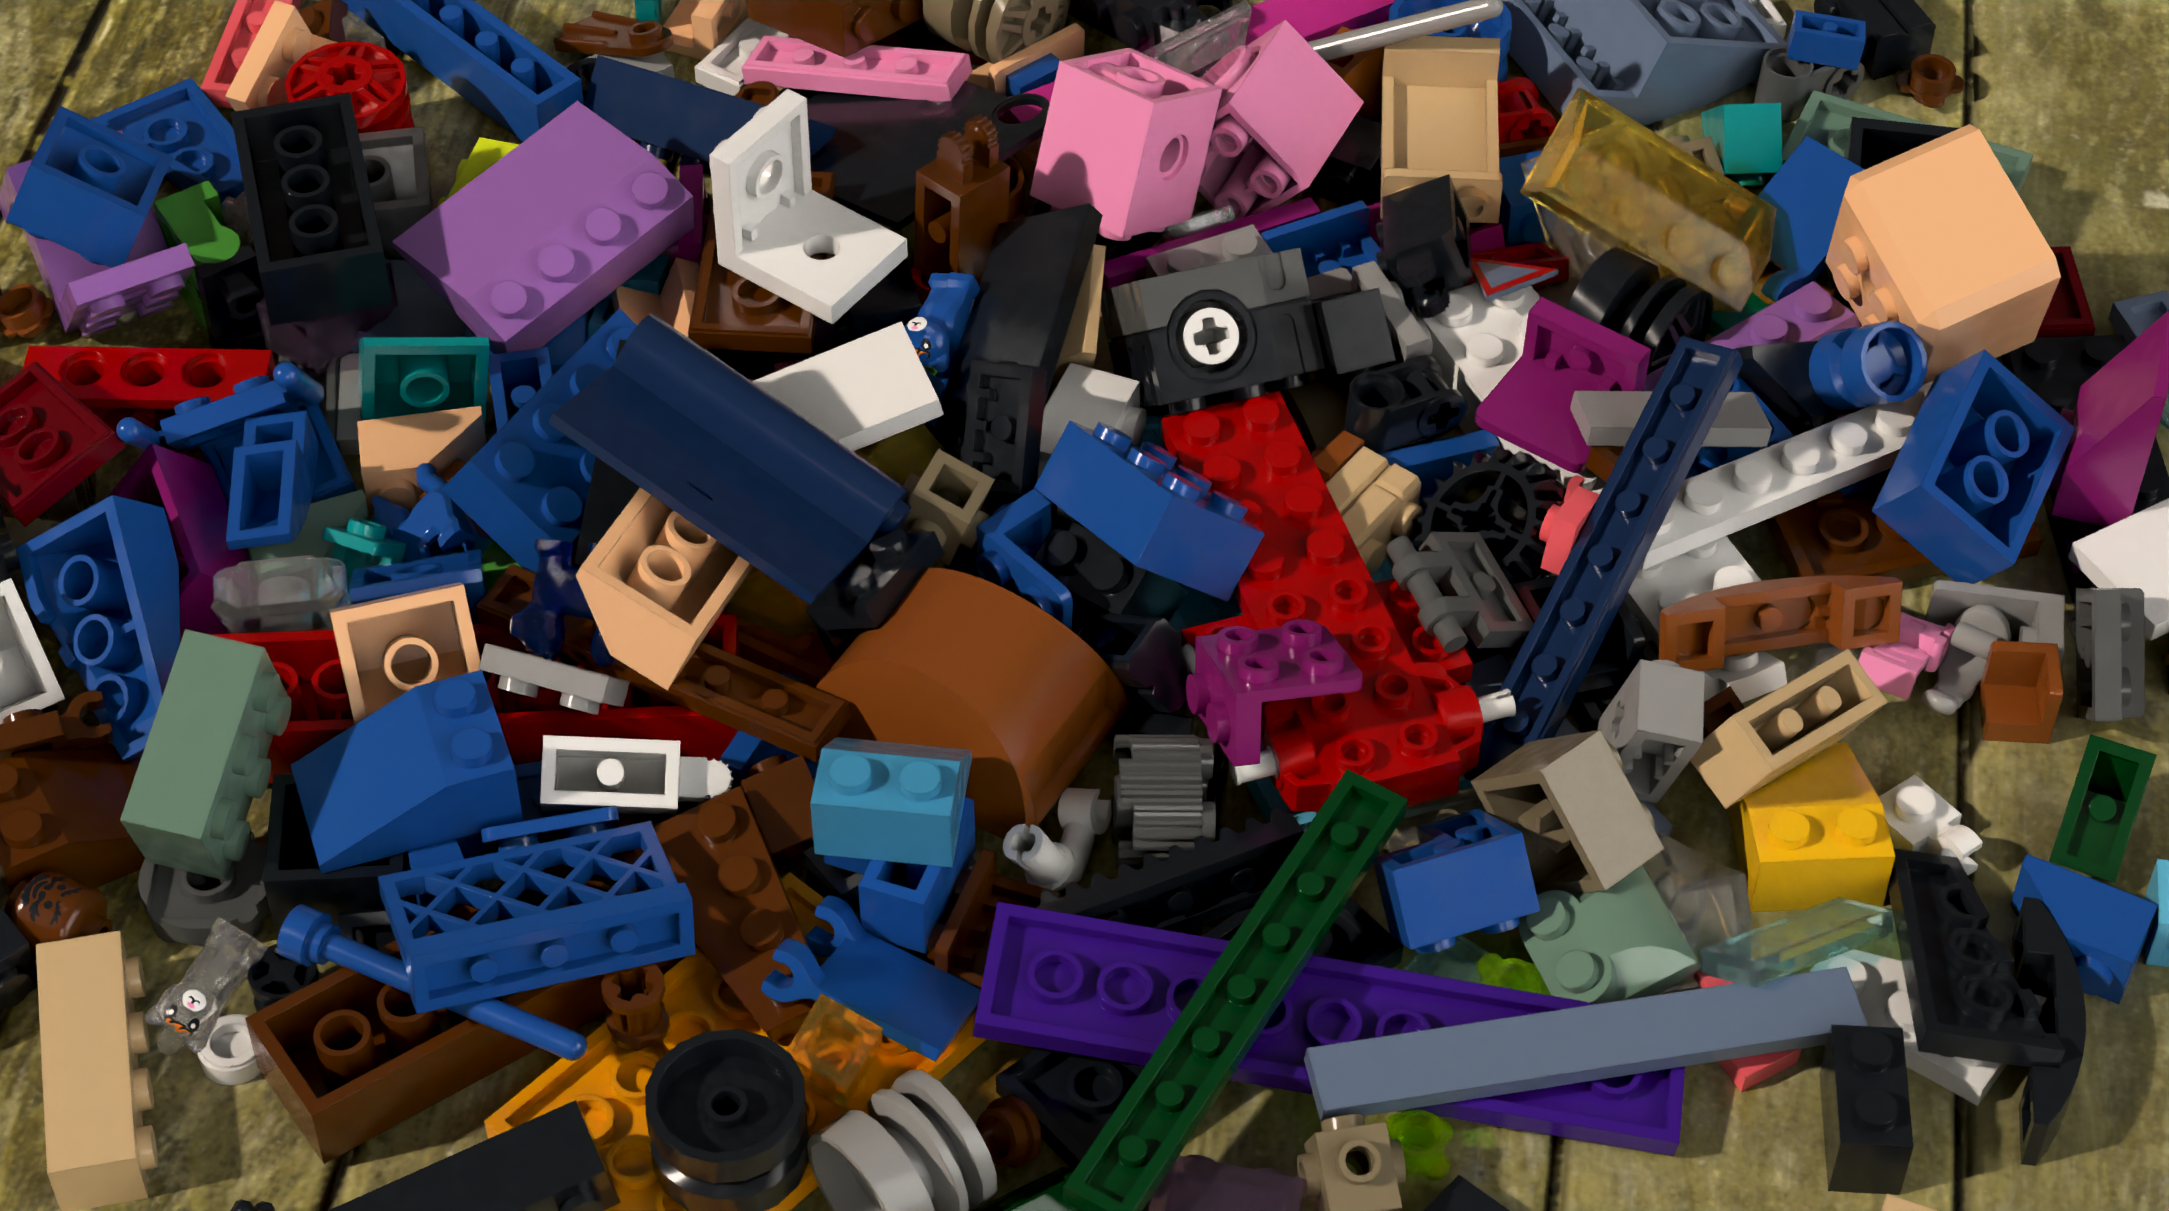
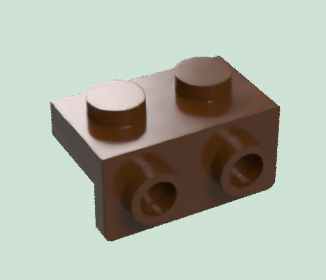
[927,848,1061,989]

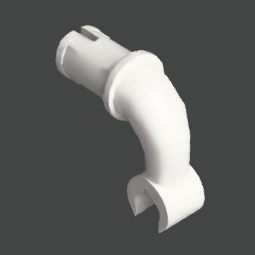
[1003,787,1112,892]

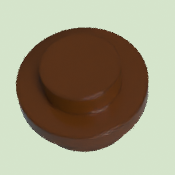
[976,1095,1041,1168]

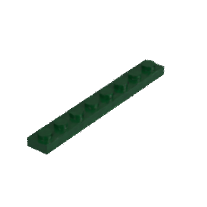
[1063,769,1408,1211]

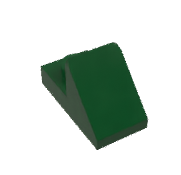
[2049,734,2157,884]

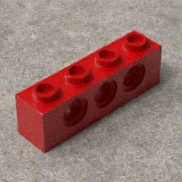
[22,346,275,442]

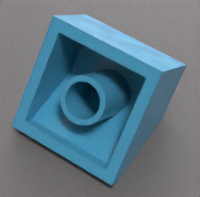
[810,737,972,868]

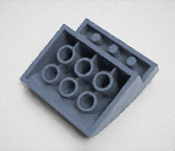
[1502,0,1787,132]

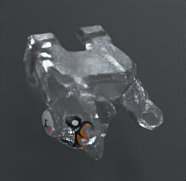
[145,917,268,1056]

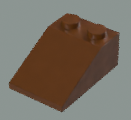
[0,746,145,898]

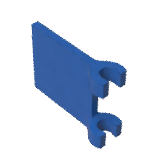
[1700,136,1865,302]
[760,896,981,1062]

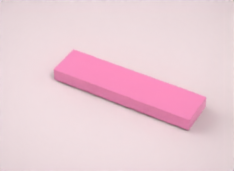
[741,35,972,102]

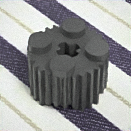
[1111,734,1216,869]

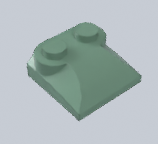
[1518,864,1702,1004]

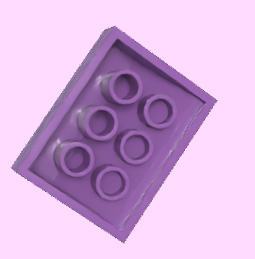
[392,101,695,354]

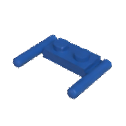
[116,362,324,452]

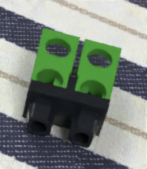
[154,180,274,350]

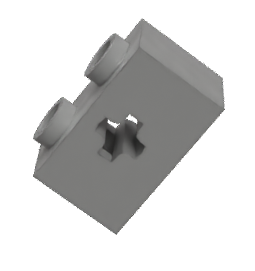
[1597,659,1705,803]

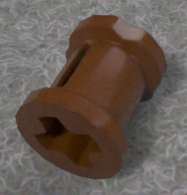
[601,963,670,1051]

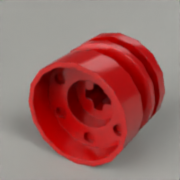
[284,41,415,133]

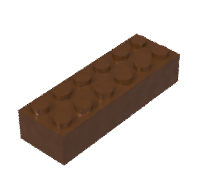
[245,827,685,1164]

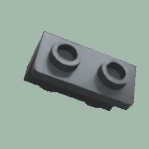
[2076,588,2145,722]

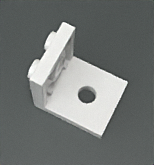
[709,89,908,324]

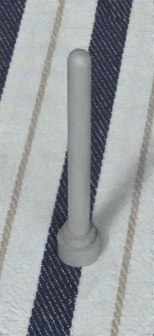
[1307,0,1503,61]

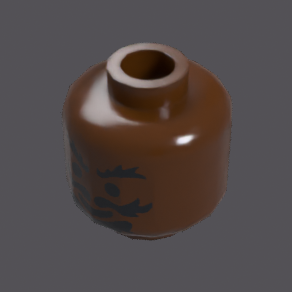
[4,870,113,960]

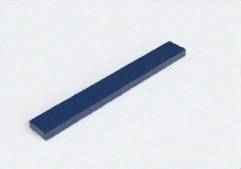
[1463,336,1744,781]

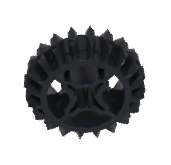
[1411,446,1566,596]

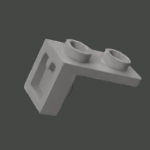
[1925,580,2064,666]

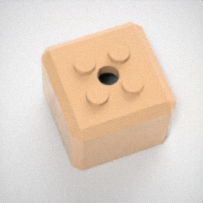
[1825,124,2061,385]

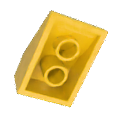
[1727,742,1896,912]

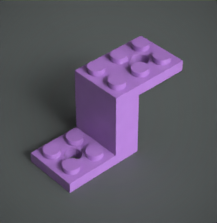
[0,130,195,338]

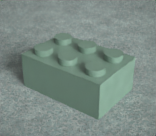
[120,629,292,880]

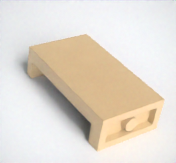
[1380,36,1503,223]

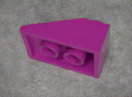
[2049,310,2169,527]

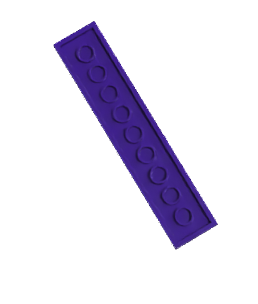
[973,902,1685,1156]

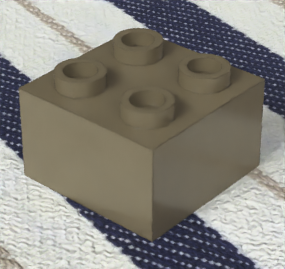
[1470,730,1665,895]

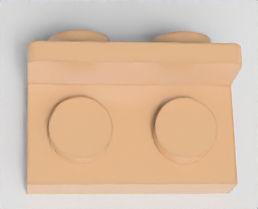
[225,0,338,111]

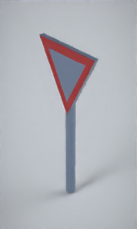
[1472,257,1559,302]

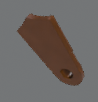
[553,11,673,57]

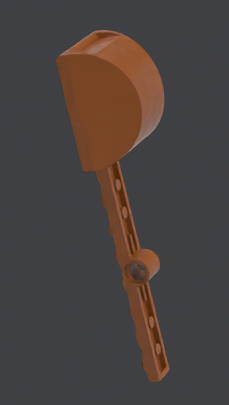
[419,458,1128,839]

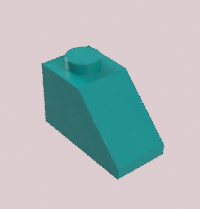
[1701,103,1783,187]

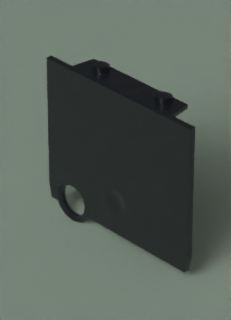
[807,81,1050,230]

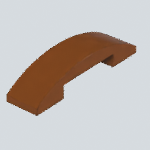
[1659,575,1903,671]

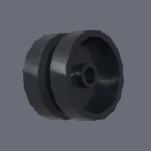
[645,1029,809,1211]

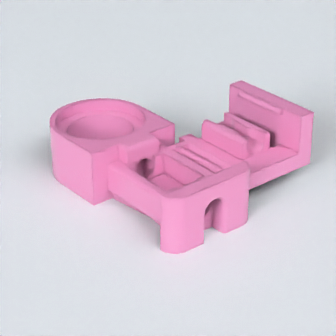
[1858,612,1955,700]

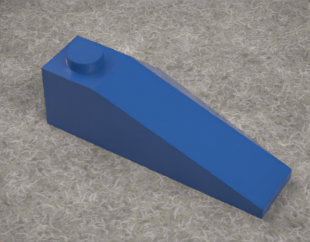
[16,495,180,761]

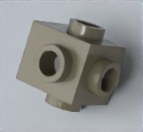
[900,449,995,566]
[1297,1114,1406,1211]

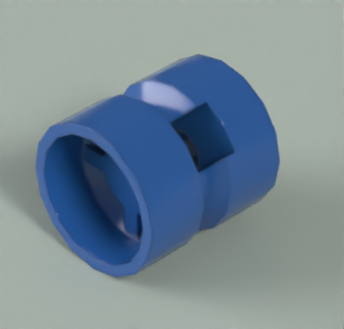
[1809,321,1927,410]

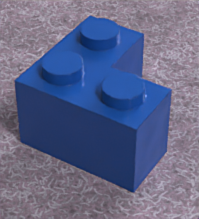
[824,797,976,954]
[1373,808,1540,953]

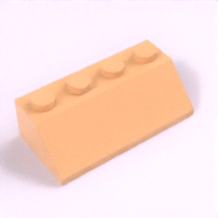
[576,487,754,691]

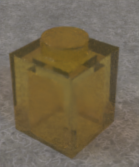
[786,993,884,1108]

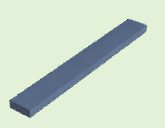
[1304,966,1868,1122]

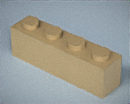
[36,930,158,1211]

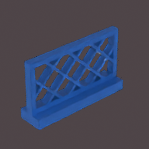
[378,821,696,1014]

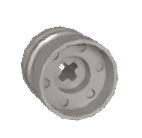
[807,1070,997,1211]

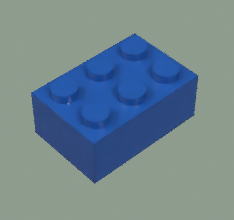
[1872,349,2075,584]
[1034,421,1265,602]

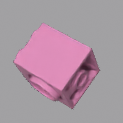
[1198,19,1364,222]
[1030,48,1223,241]

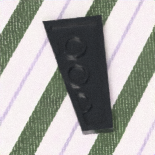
[1888,848,2065,1068]

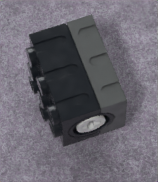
[1101,247,1325,417]

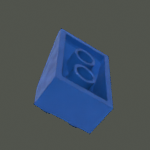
[291,670,523,874]

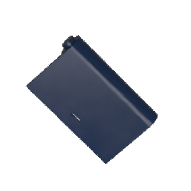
[548,313,912,605]

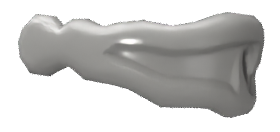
[1922,604,2011,715]

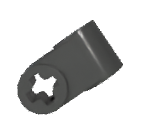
[1754,44,1865,122]

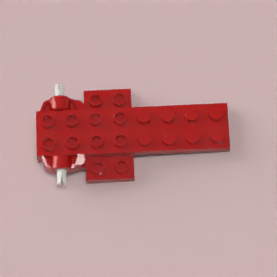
[1161,391,1516,812]

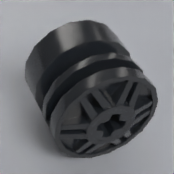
[1566,246,1714,375]

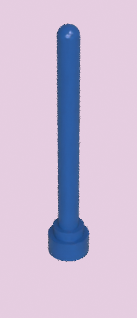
[277,904,587,1061]

